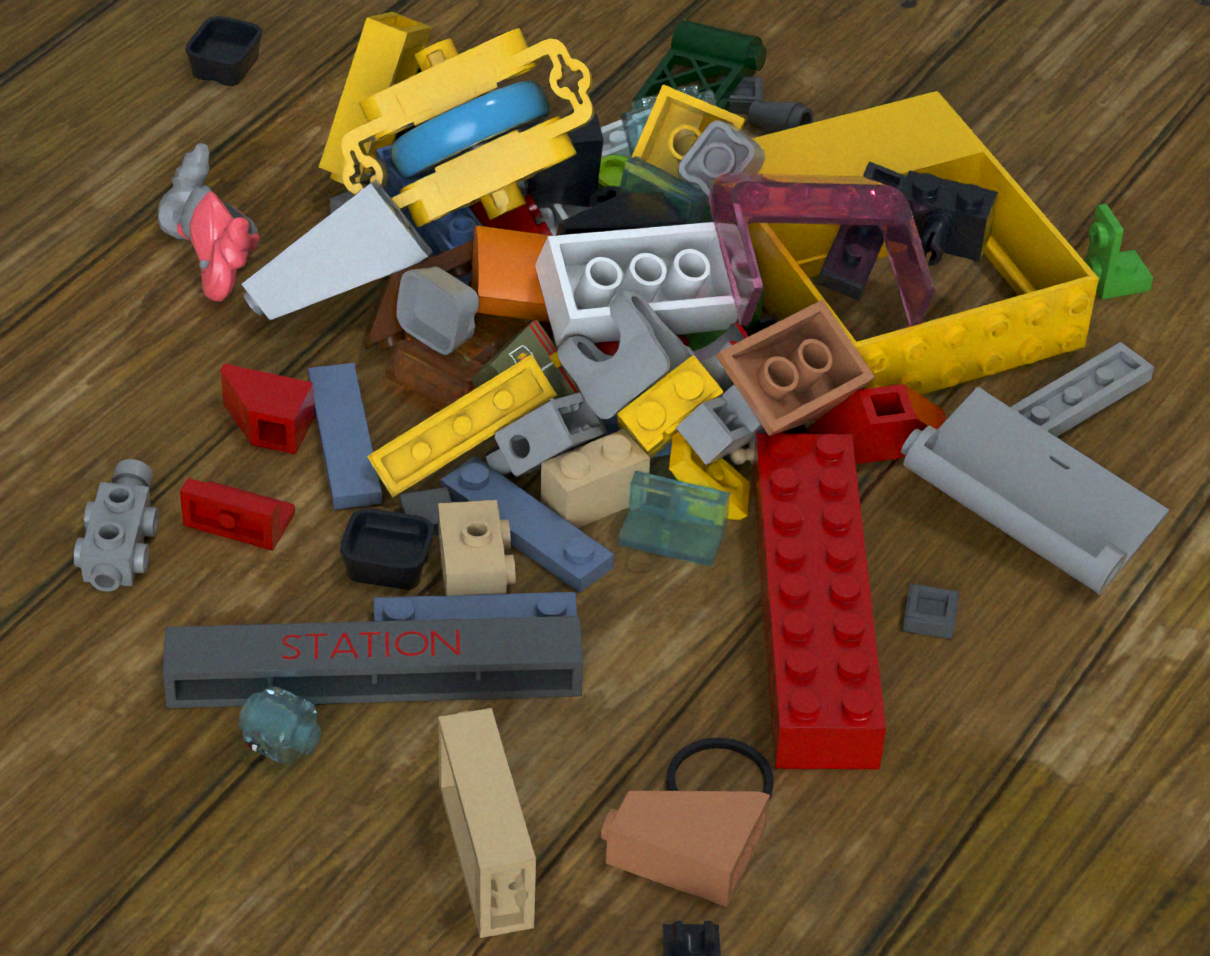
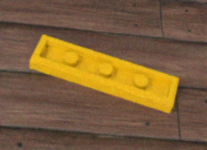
[367,354,557,498]

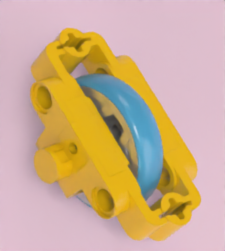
[341,28,594,228]

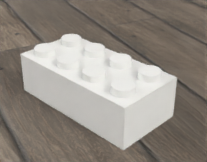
[535,221,748,347]

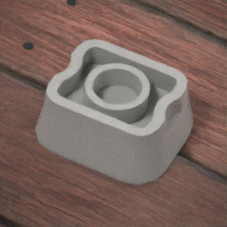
[678,121,765,210]
[397,266,479,355]

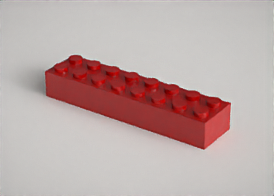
[752,433,886,770]

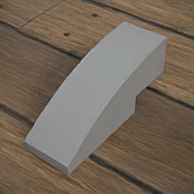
[676,384,766,465]

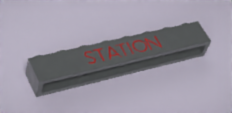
[163,616,583,708]

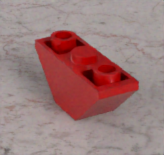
[807,384,947,464]

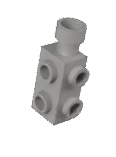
[74,459,159,592]

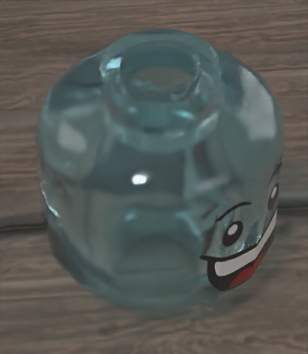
[238,686,321,764]

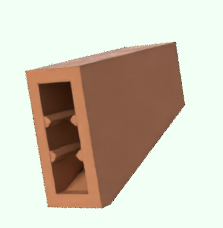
[601,791,770,907]

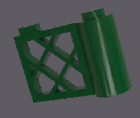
[633,20,767,112]

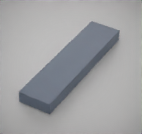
[308,363,382,510]

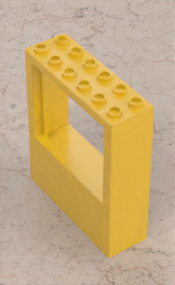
[716,91,1099,395]

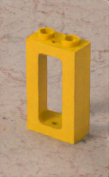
[319,12,432,184]

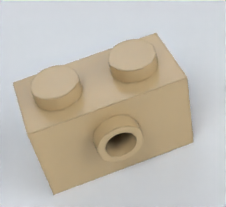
[540,429,650,528]
[438,500,516,596]

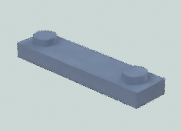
[440,456,614,593]
[374,592,577,621]

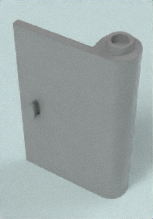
[901,387,1169,595]

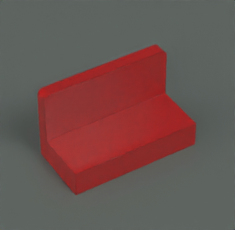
[180,478,295,551]

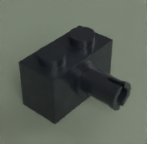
[892,170,998,266]

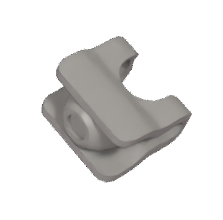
[557,290,689,419]

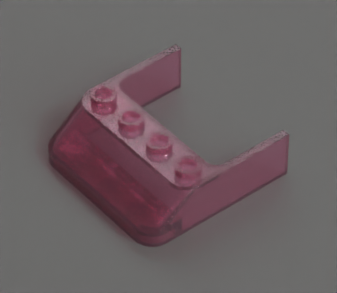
[708,173,936,326]

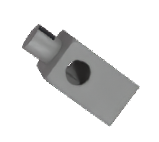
[486,392,608,477]

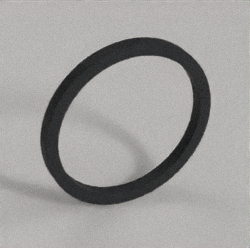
[667,738,774,801]

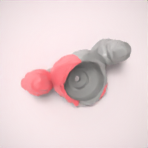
[157,143,260,302]

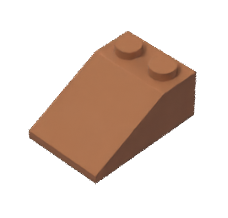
[716,300,875,436]

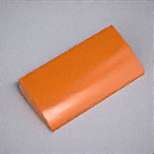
[471,226,550,322]

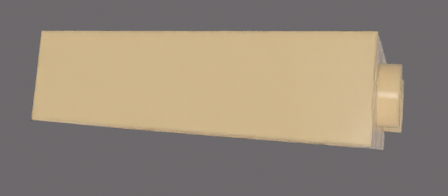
[438,708,536,938]

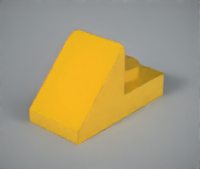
[669,432,750,520]

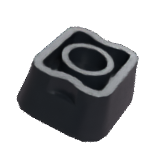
[185,16,262,86]
[340,508,434,590]

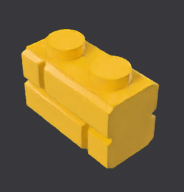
[617,355,723,459]

